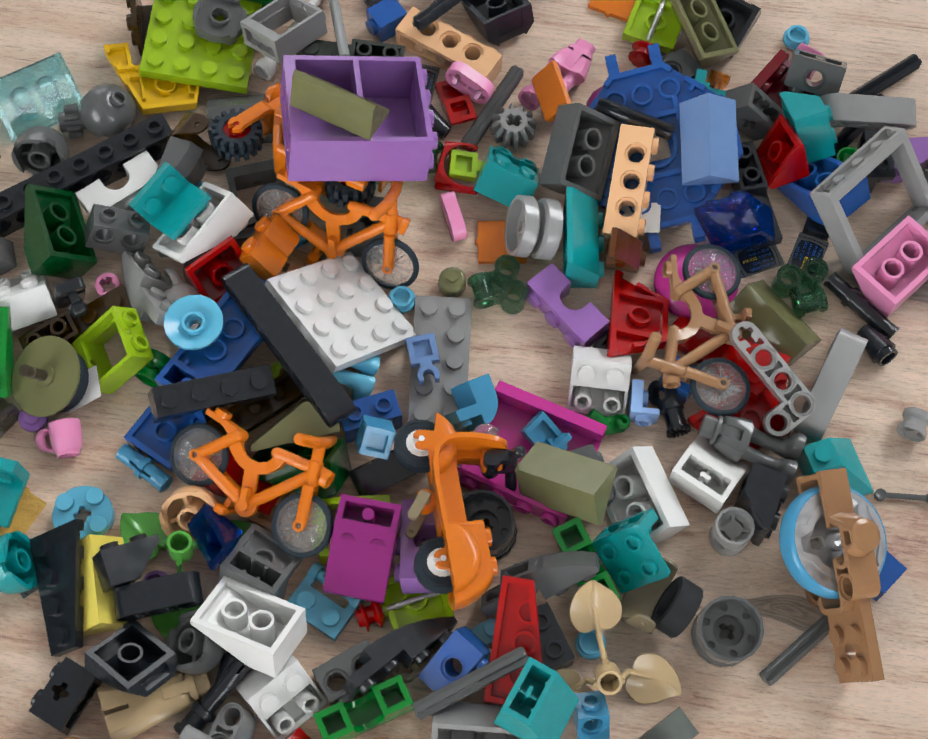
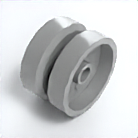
[504,195,563,261]

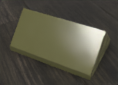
[669,0,739,69]
[290,69,390,141]
[730,280,821,366]
[515,441,618,526]

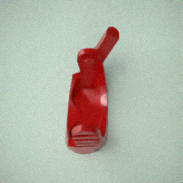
[433,141,478,195]

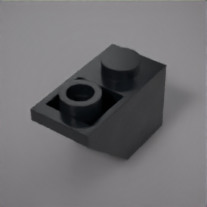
[92,533,160,593]

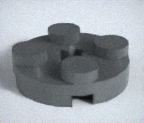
[193,0,247,45]

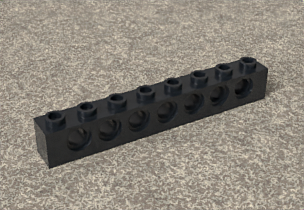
[0,113,172,238]

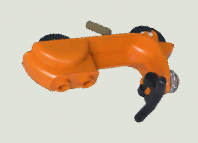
[394,412,526,611]

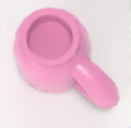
[35,418,83,458]

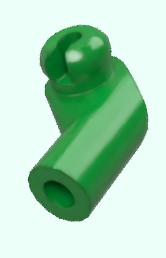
[586,408,630,435]

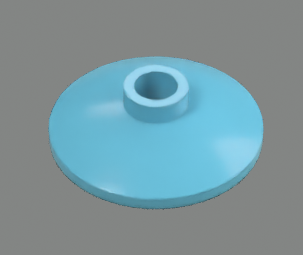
[164,295,224,350]

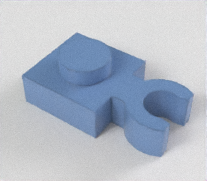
[405,332,440,386]

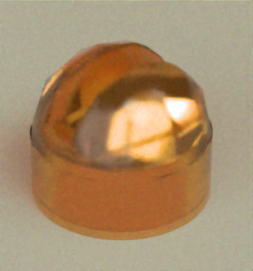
[708,70,731,90]

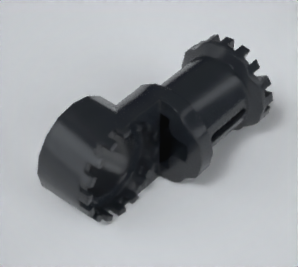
[648,380,691,438]

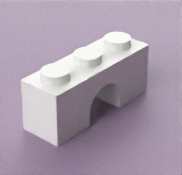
[75,150,158,217]

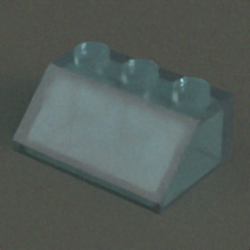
[0,52,82,143]

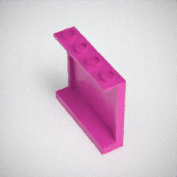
[457,380,607,527]

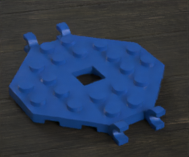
[589,43,743,254]

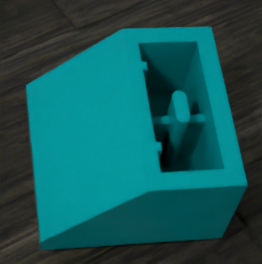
[473,146,539,207]
[494,657,579,739]

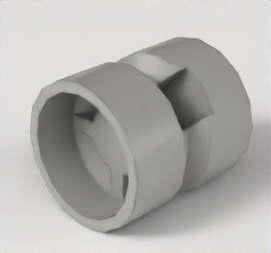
[709,507,755,556]

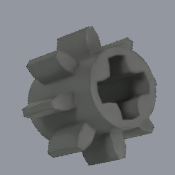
[58,103,87,138]

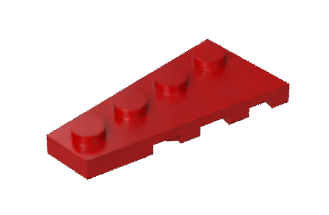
[484,575,543,704]

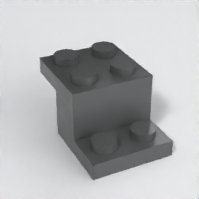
[217,523,306,600]

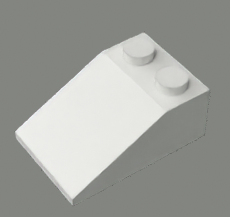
[152,181,254,264]
[190,576,307,678]

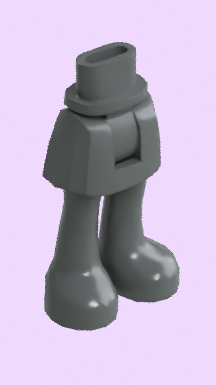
[698,414,806,486]

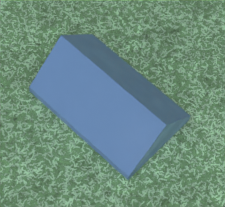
[679,93,739,186]

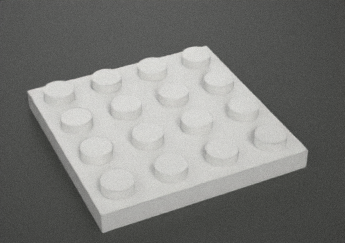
[264,251,416,373]

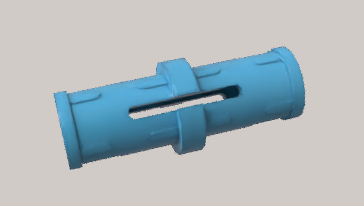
[116,443,173,493]

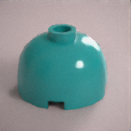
[0,531,38,594]

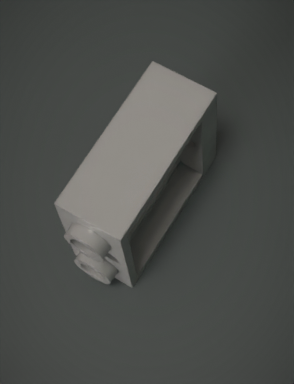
[240,0,327,64]

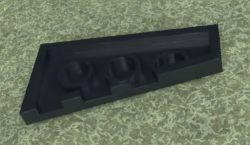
[29,519,84,657]

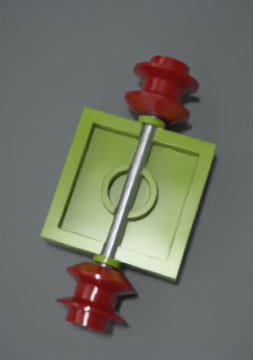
[622,0,682,68]
[354,576,455,632]

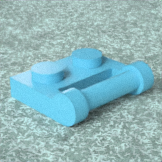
[288,561,364,642]

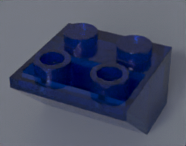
[694,191,776,254]

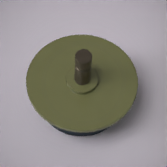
[12,336,89,417]

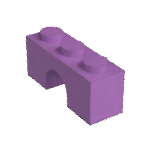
[525,263,610,348]
[394,499,437,594]

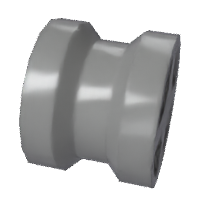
[897,407,928,442]

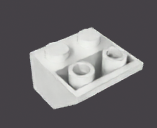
[0,269,58,331]
[567,345,632,416]
[668,436,749,514]
[235,655,328,739]

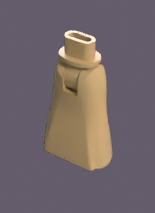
[97,672,211,739]

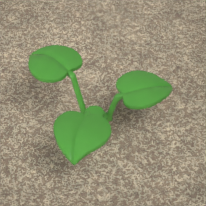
[120,512,252,640]

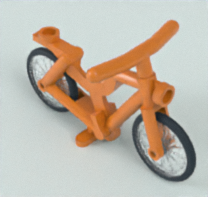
[252,168,419,290]
[170,406,337,558]

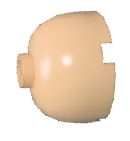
[159,485,222,545]

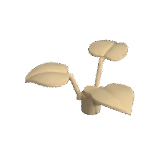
[555,580,682,716]

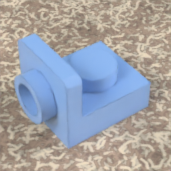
[627,379,660,427]

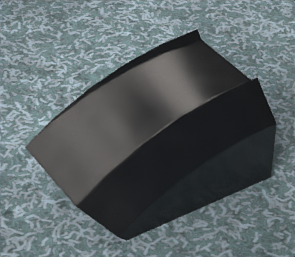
[461,0,534,46]
[715,0,761,60]
[84,618,178,697]

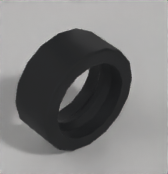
[651,576,703,638]

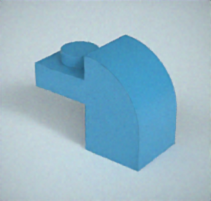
[444,374,498,432]

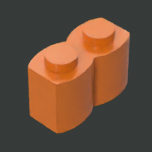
[239,214,300,281]

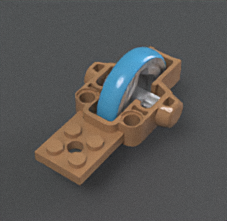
[779,468,887,683]

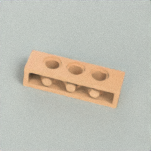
[395,7,503,91]
[603,124,660,239]

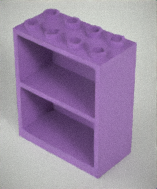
[280,55,438,181]

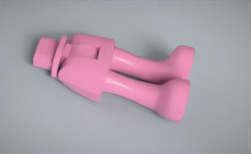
[518,38,596,123]

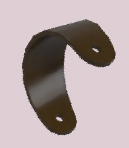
[165,112,231,171]

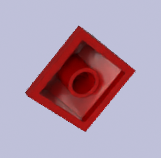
[756,114,810,189]
[184,236,244,303]

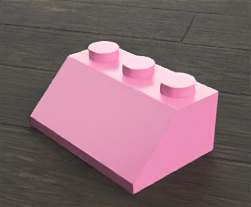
[852,215,928,318]

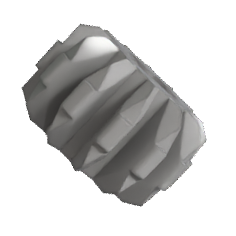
[490,103,537,151]

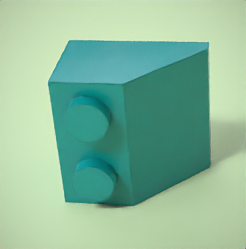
[779,91,837,164]

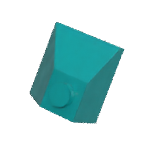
[796,437,874,496]

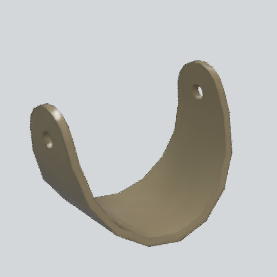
[620,558,678,634]

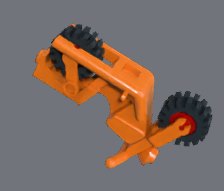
[211,83,392,208]

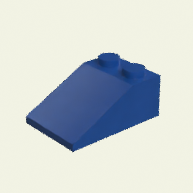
[777,157,871,225]

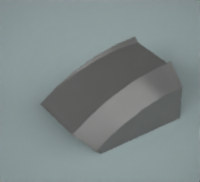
[156,136,208,187]

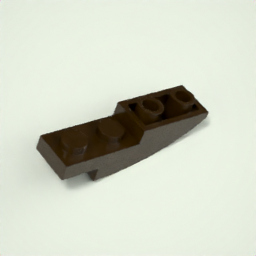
[18,284,132,350]

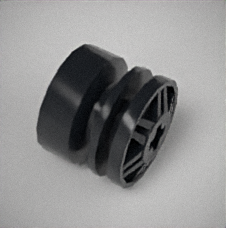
[463,489,518,561]

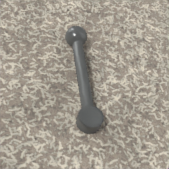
[874,488,928,503]

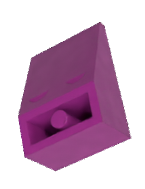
[323,494,403,604]

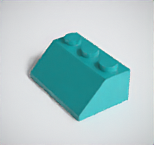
[563,187,604,288]

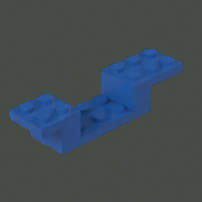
[124,279,266,472]

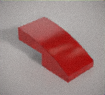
[435,80,477,126]

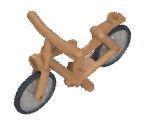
[631,244,752,416]

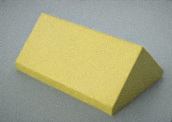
[79,534,137,636]

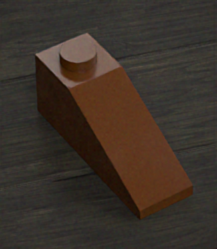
[604,227,647,273]

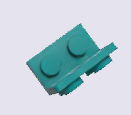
[128,161,211,240]
[0,457,30,528]
[592,508,671,593]

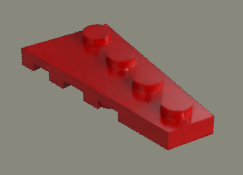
[668,315,791,401]

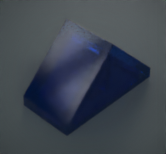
[187,504,243,570]

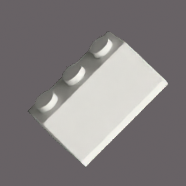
[606,446,690,544]

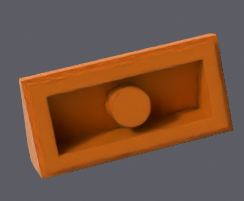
[532,60,572,122]

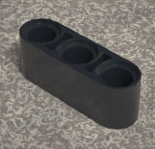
[348,449,417,496]
[112,571,204,622]

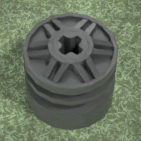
[691,596,764,667]

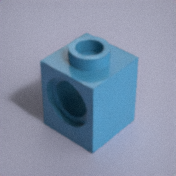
[355,414,396,460]
[573,690,610,739]

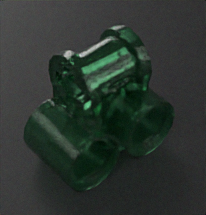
[467,255,528,314]
[771,257,829,318]

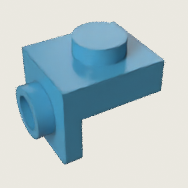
[520,411,572,450]

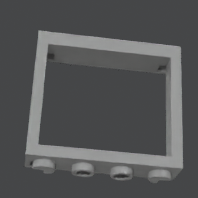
[809,126,928,275]

